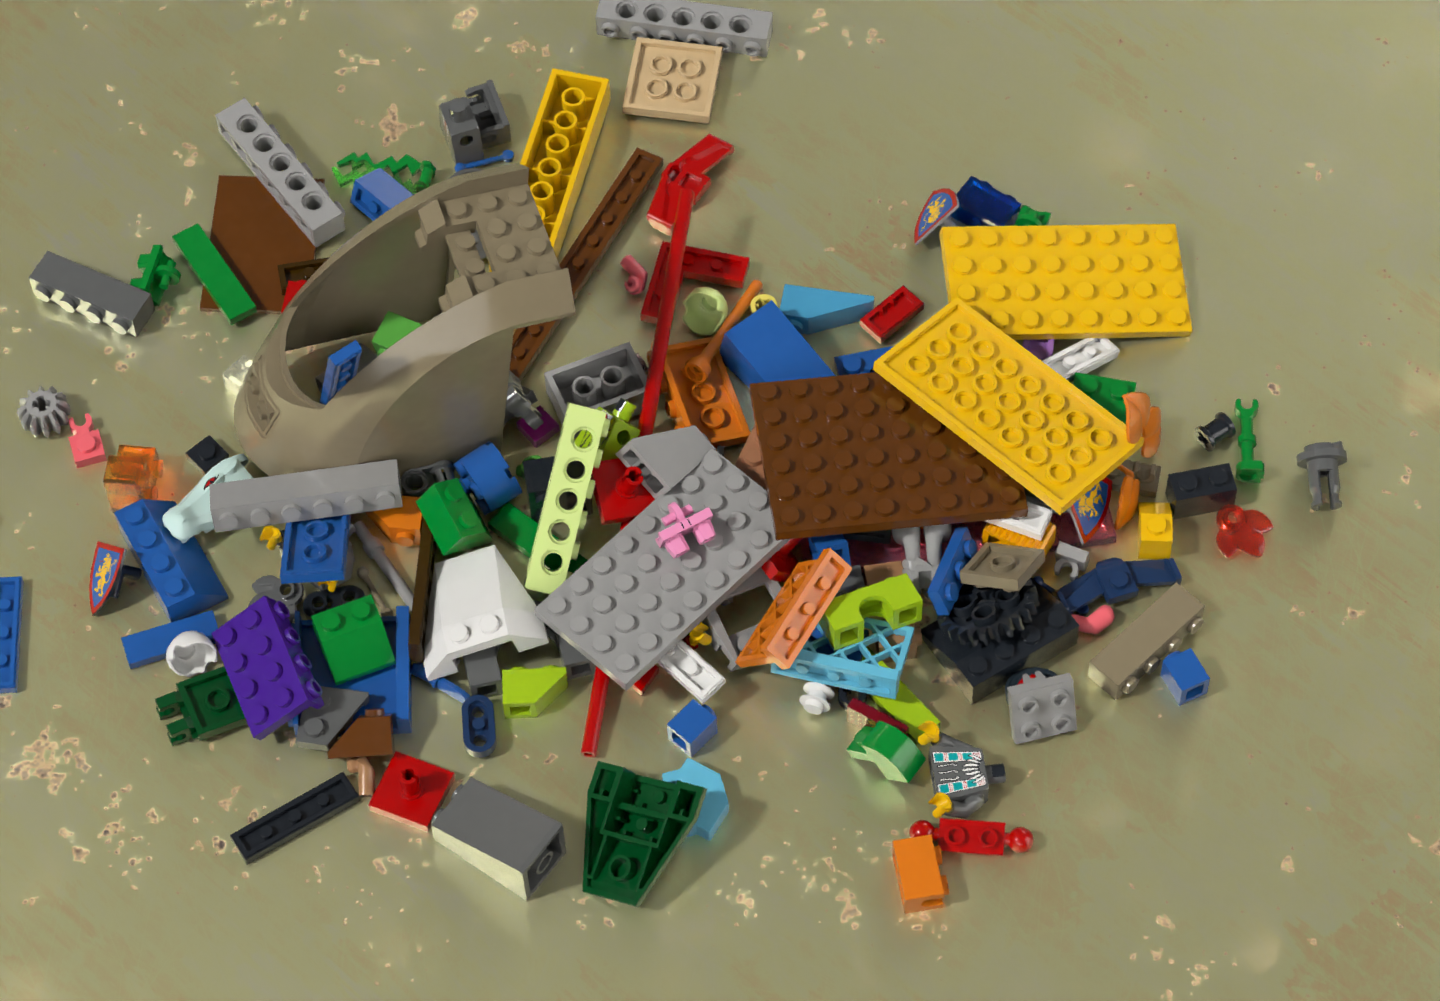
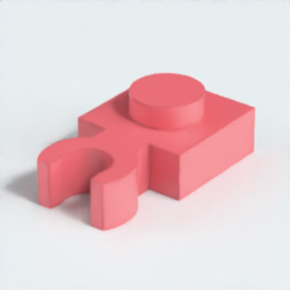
[68,413,107,468]

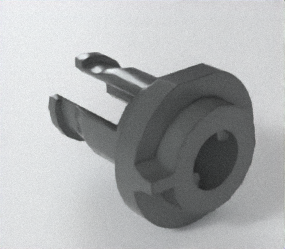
[1296,441,1347,511]

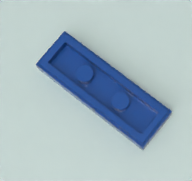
[121,610,218,669]

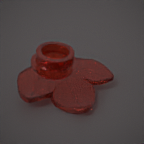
[1216,504,1273,558]

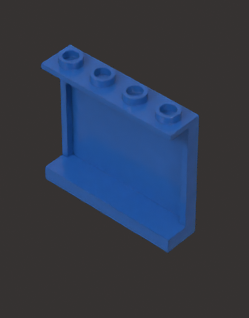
[288,606,412,737]

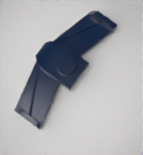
[1052,558,1182,614]

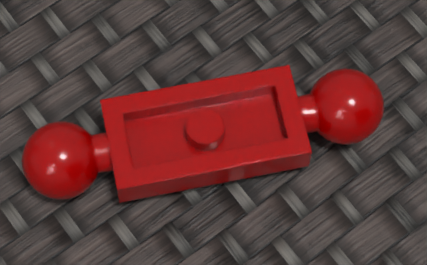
[909,818,1034,855]

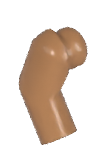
[347,756,375,797]

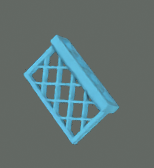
[771,617,914,700]

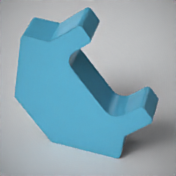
[662,758,729,841]

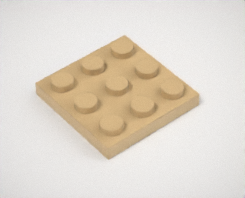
[622,37,723,124]

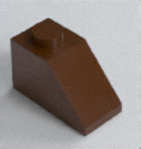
[328,708,395,759]

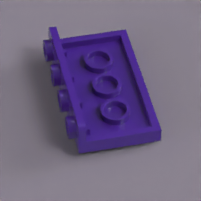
[211,595,324,740]

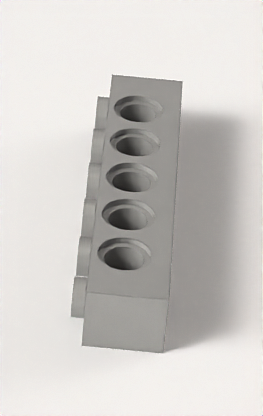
[596,0,773,57]
[215,98,346,247]

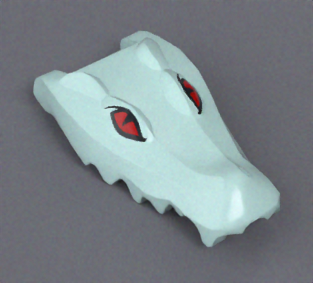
[162,453,253,543]

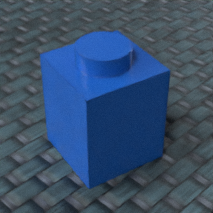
[1160,648,1210,706]
[667,699,718,758]

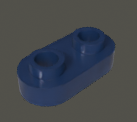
[462,695,496,758]

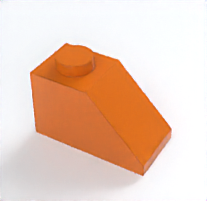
[365,496,423,547]

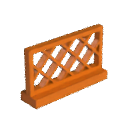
[735,548,853,670]

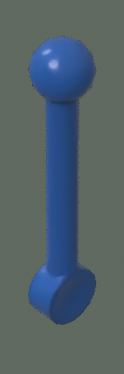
[454,150,514,172]

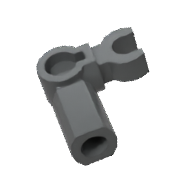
[506,371,544,430]

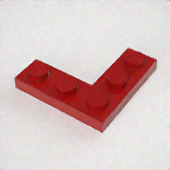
[640,241,750,324]

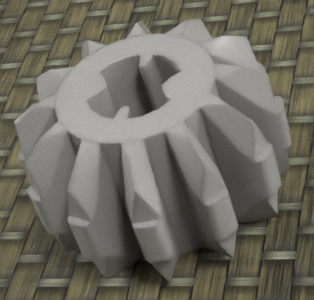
[17,385,71,438]

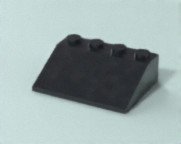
[921,578,1079,705]

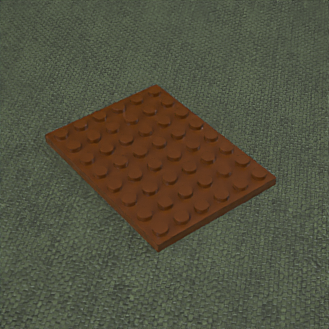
[750,372,1028,540]

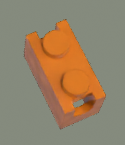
[892,835,949,914]

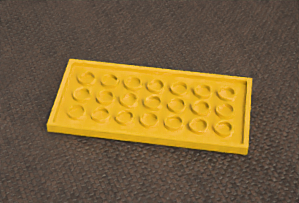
[939,224,1193,340]
[873,297,1144,515]

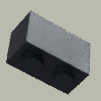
[1165,463,1237,520]

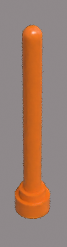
[684,280,763,383]

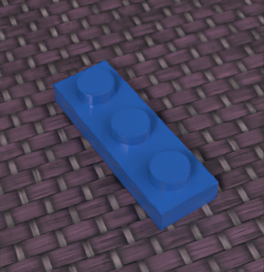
[927,527,977,616]

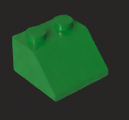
[416,478,493,556]
[311,594,396,686]

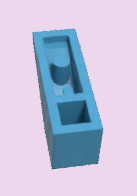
[780,284,874,335]

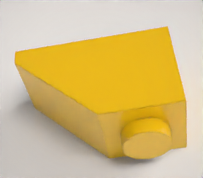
[1138,502,1173,560]

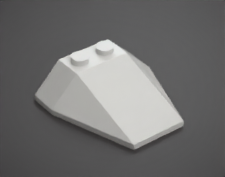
[423,545,549,681]

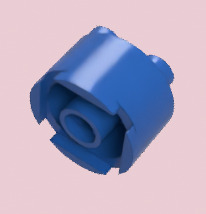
[453,441,523,516]

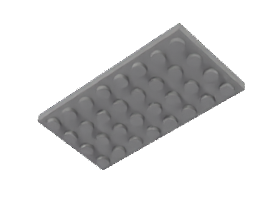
[534,448,790,691]

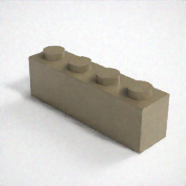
[1088,582,1205,700]

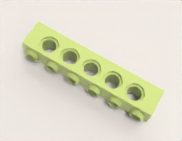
[523,402,610,594]

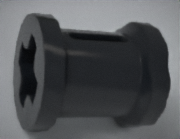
[1195,412,1236,452]

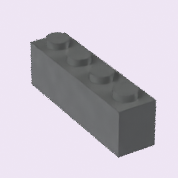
[29,251,155,337]

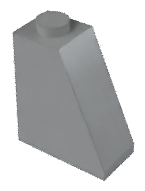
[616,425,716,499]

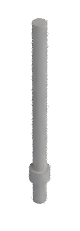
[354,521,461,665]

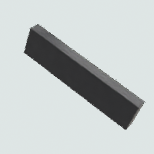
[230,772,360,865]

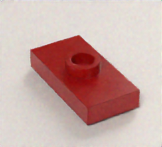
[860,285,924,344]

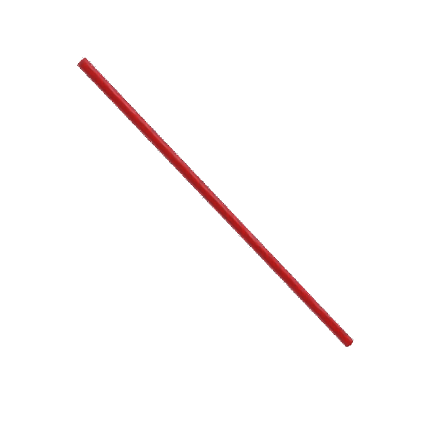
[580,189,695,758]

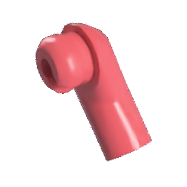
[620,255,648,295]
[1071,605,1115,635]

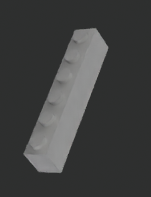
[209,459,403,533]

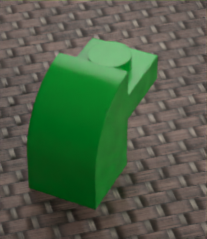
[846,721,926,783]

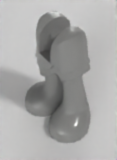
[892,524,952,595]

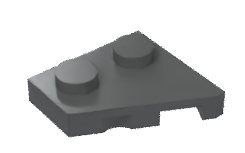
[295,686,370,751]

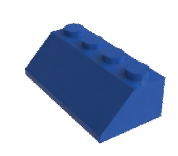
[114,499,229,623]

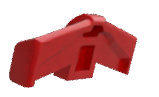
[646,133,734,236]

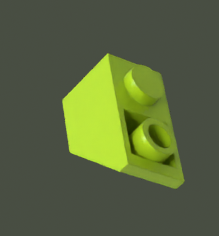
[502,665,568,719]

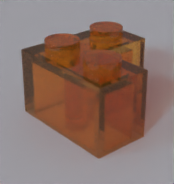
[103,445,164,513]

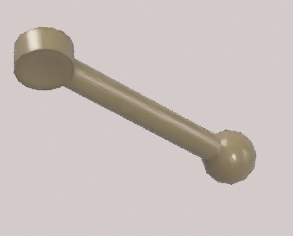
[357,566,394,616]

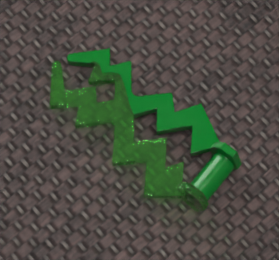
[332,152,436,195]

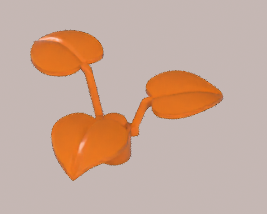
[1112,392,1161,530]

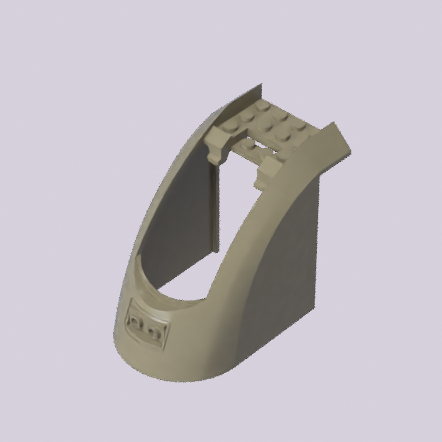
[234,163,576,479]

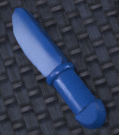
[411,662,470,703]

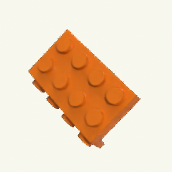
[647,337,750,449]

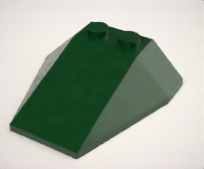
[582,761,707,908]

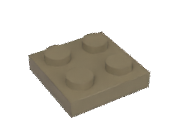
[960,542,1045,592]

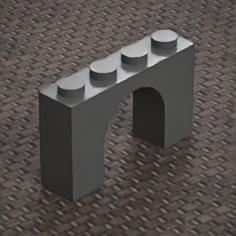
[462,601,596,698]

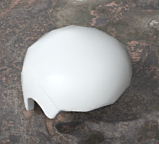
[166,630,218,677]

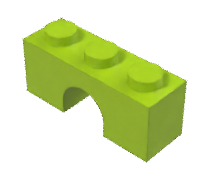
[819,573,923,651]

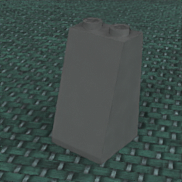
[431,777,566,901]

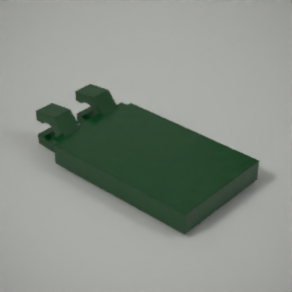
[155,666,248,746]

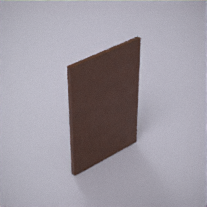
[200,175,325,314]

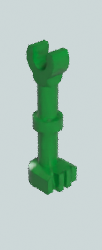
[1234,399,1264,483]

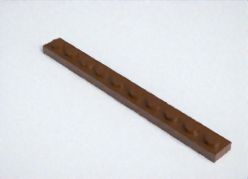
[509,147,663,383]

